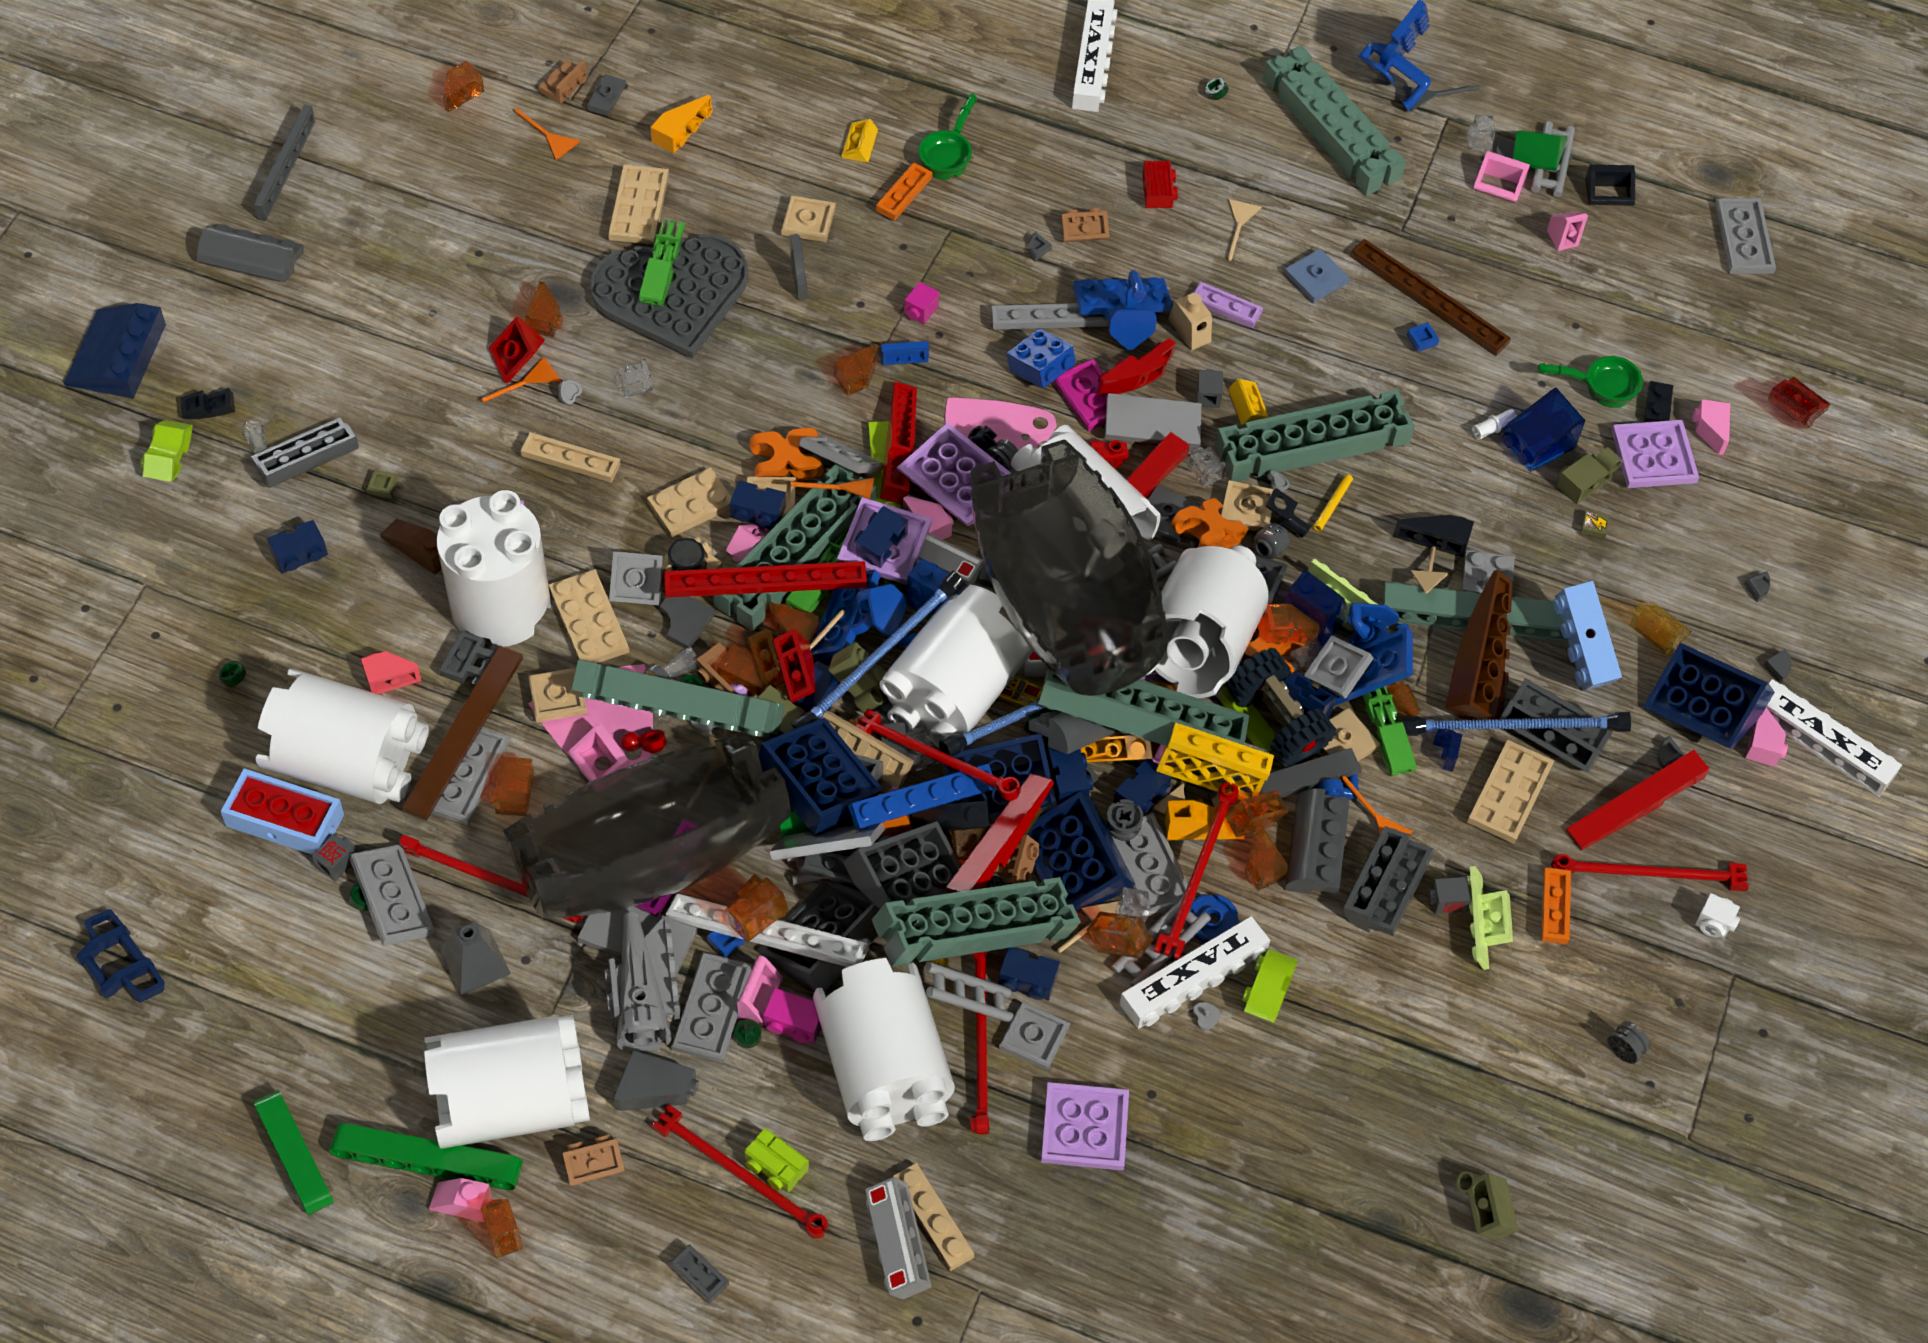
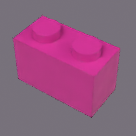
[763,988,821,1044]

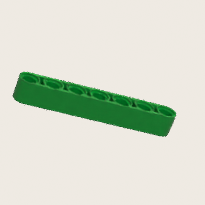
[329,1123,523,1190]

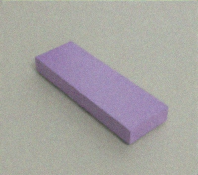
[1193,281,1263,328]

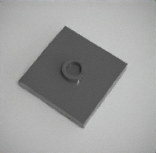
[1148,485,1200,544]

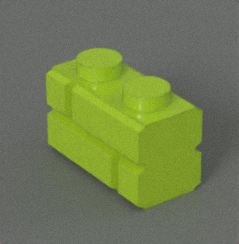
[744,1128,809,1193]

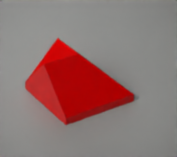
[488,317,545,383]

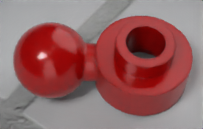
[620,730,667,754]

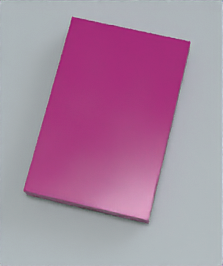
[1053,359,1107,432]

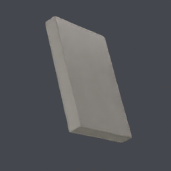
[799,436,884,473]

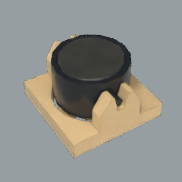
[662,536,722,598]

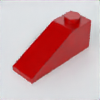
[773,629,815,703]

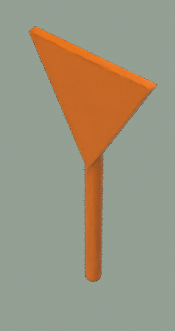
[514,108,580,160]
[481,357,562,402]
[790,477,875,499]
[1341,775,1413,835]

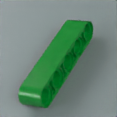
[253,1090,334,1216]

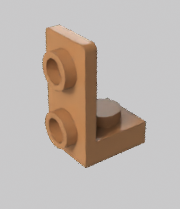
[696,642,734,693]

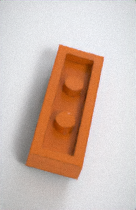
[876,163,933,221]
[1541,867,1571,945]

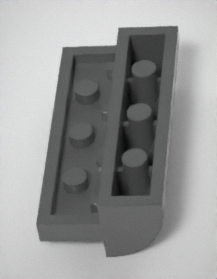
[197,224,304,282]
[251,418,359,488]
[1500,678,1613,772]
[1029,710,1119,754]
[1285,789,1350,894]
[1344,826,1434,936]

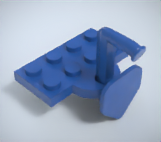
[1357,0,1431,112]
[1073,270,1173,350]
[811,570,918,661]
[1333,603,1413,706]

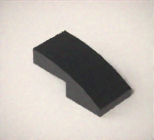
[180,388,235,419]

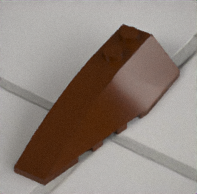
[1445,570,1512,721]

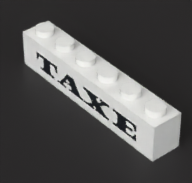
[1072,0,1118,112]
[1767,679,1902,797]
[1119,916,1270,1029]

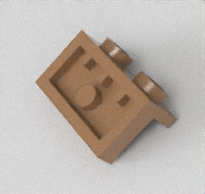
[539,60,588,104]
[1059,208,1110,243]
[993,834,1039,885]
[562,1134,625,1186]

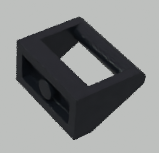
[1585,164,1635,206]

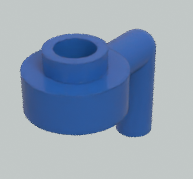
[1318,774,1359,799]

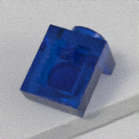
[1433,728,1463,772]

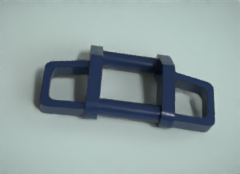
[76,909,165,1002]

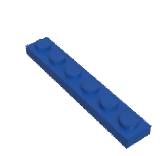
[848,764,996,830]

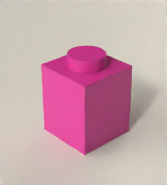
[904,282,939,324]

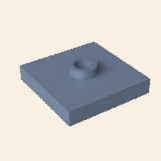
[1284,248,1350,303]

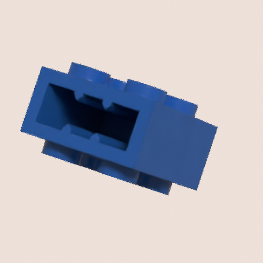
[1007,328,1076,389]
[907,558,963,615]

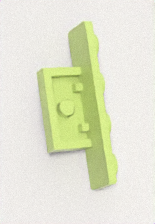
[1308,559,1388,632]
[1467,866,1513,970]

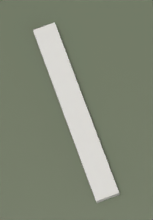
[666,893,869,967]

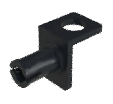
[1265,488,1311,538]

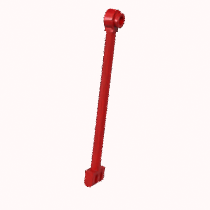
[854,709,1021,801]
[1154,782,1239,960]
[399,835,586,923]
[1551,854,1749,891]
[971,951,989,1135]
[650,1104,828,1239]

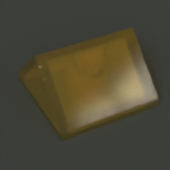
[1629,601,1692,655]

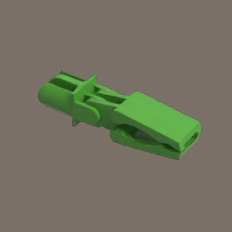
[639,219,685,307]
[786,528,849,618]
[1362,686,1417,777]

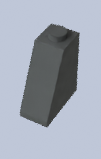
[614,1050,699,1111]

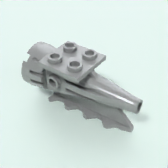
[604,912,680,1053]

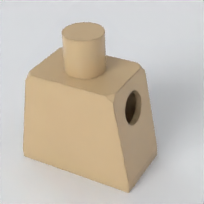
[1168,293,1212,351]

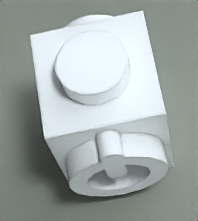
[1695,893,1740,939]

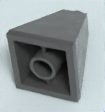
[440,922,511,996]

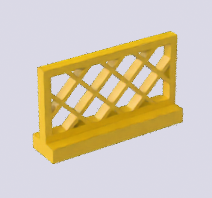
[1156,722,1274,804]

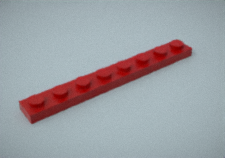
[665,561,867,598]

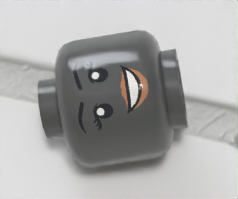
[1254,523,1290,559]

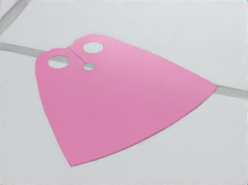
[945,398,1057,450]
[528,664,653,778]

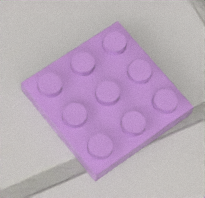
[1611,420,1699,488]
[837,497,932,585]
[1041,1082,1129,1171]

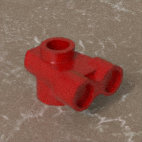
[1089,440,1129,468]

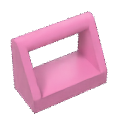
[1473,151,1530,203]
[568,723,630,791]
[737,955,783,1027]

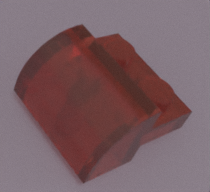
[1768,377,1831,429]

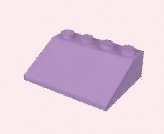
[897,423,1015,527]

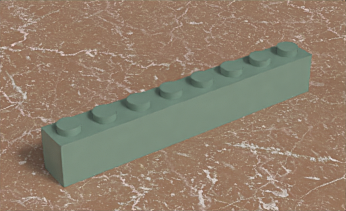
[1381,582,1568,643]

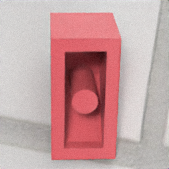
[361,651,422,694]

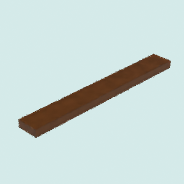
[1349,239,1511,356]
[403,646,523,821]

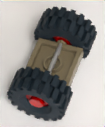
[1224,648,1337,768]

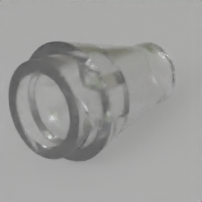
[241,420,268,455]
[662,647,698,679]

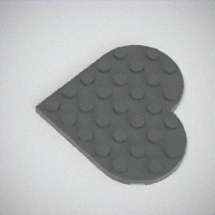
[591,234,748,358]

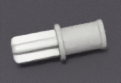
[1472,409,1518,440]

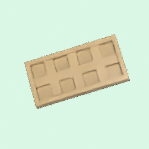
[608,164,669,245]
[548,569,630,663]
[822,711,914,794]
[1467,740,1554,844]

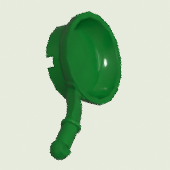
[918,94,977,180]
[1537,356,1643,408]

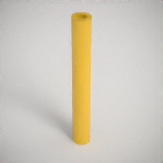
[1313,474,1353,532]

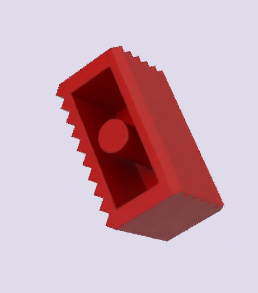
[1142,160,1178,208]

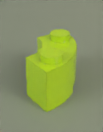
[141,420,193,482]
[1242,948,1298,1023]

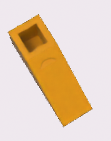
[650,95,713,153]
[1080,731,1159,762]
[1165,800,1244,840]

